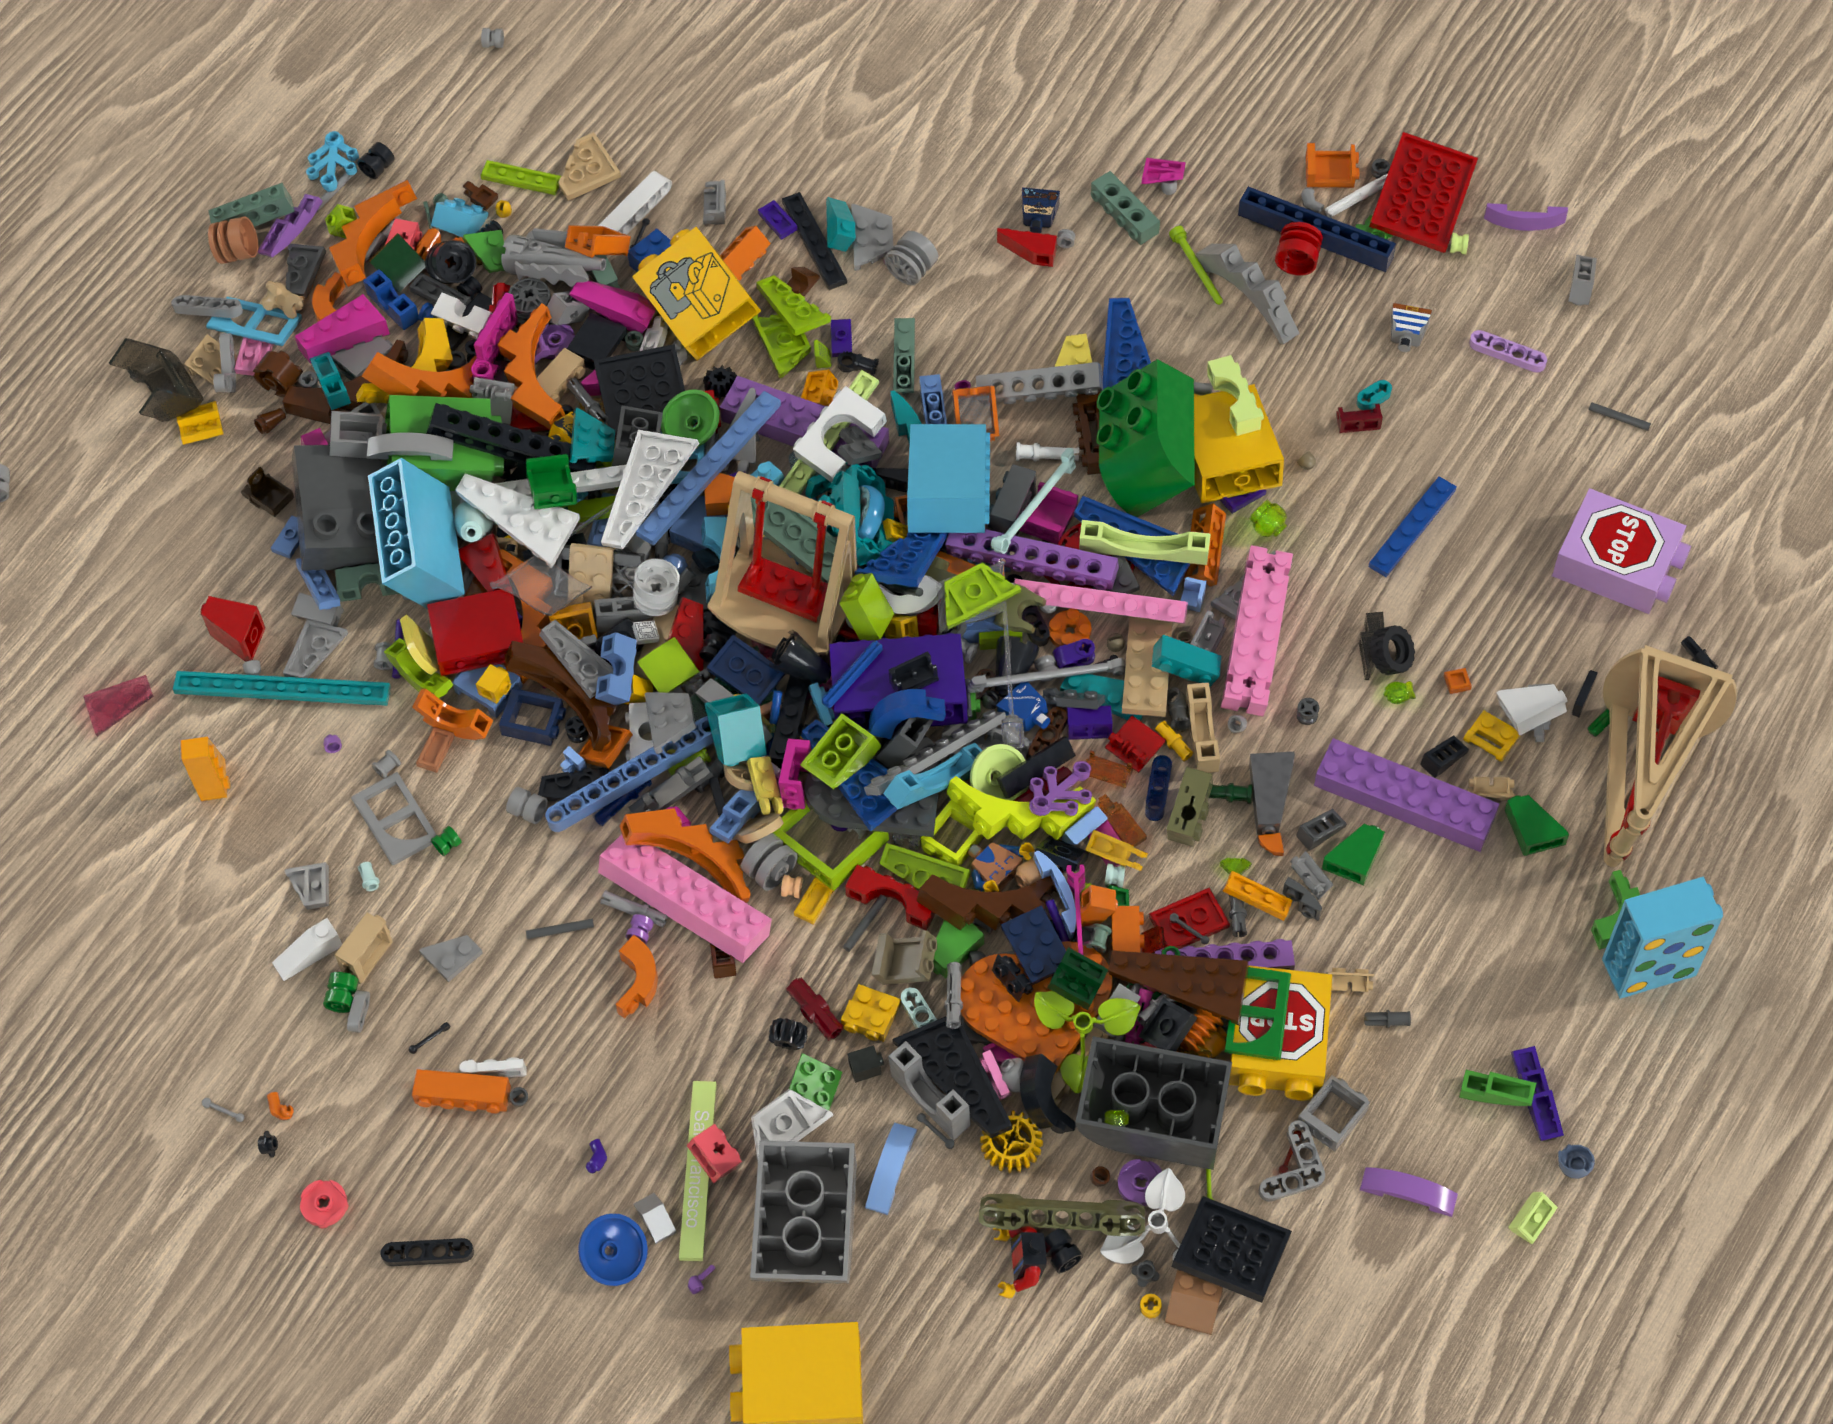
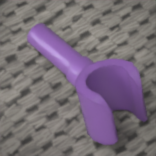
[688,1265,715,1294]

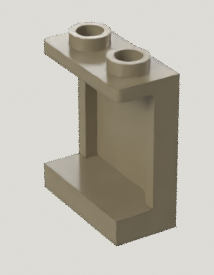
[872,931,937,985]

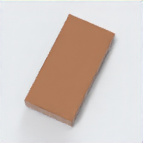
[416,727,455,773]

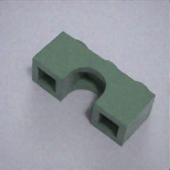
[335,563,400,602]

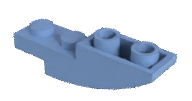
[710,789,761,844]

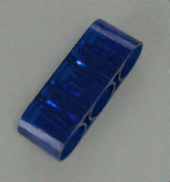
[1145,755,1172,821]

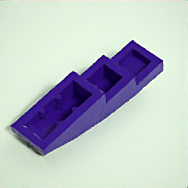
[1511,1046,1564,1141]

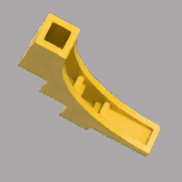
[356,318,453,404]

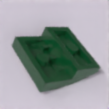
[369,233,426,293]
[1047,947,1109,1010]

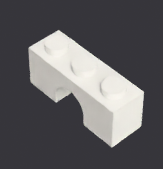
[431,293,493,340]
[625,702,657,765]

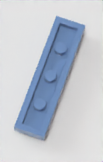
[296,558,340,610]

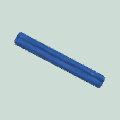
[822,640,883,708]

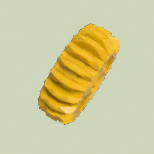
[980,1110,1043,1173]

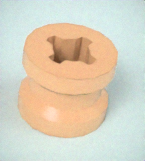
[781,874,803,899]

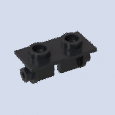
[992,954,1034,1002]

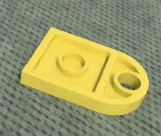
[400,614,439,675]

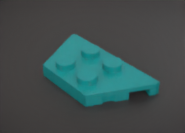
[570,408,615,463]

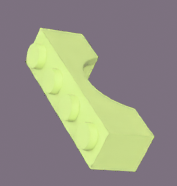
[1207,355,1264,436]

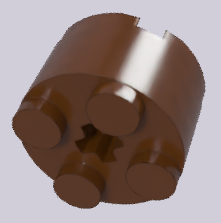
[253,350,303,397]

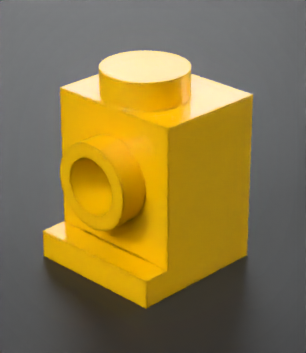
[885,614,919,639]

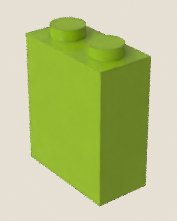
[839,573,894,641]

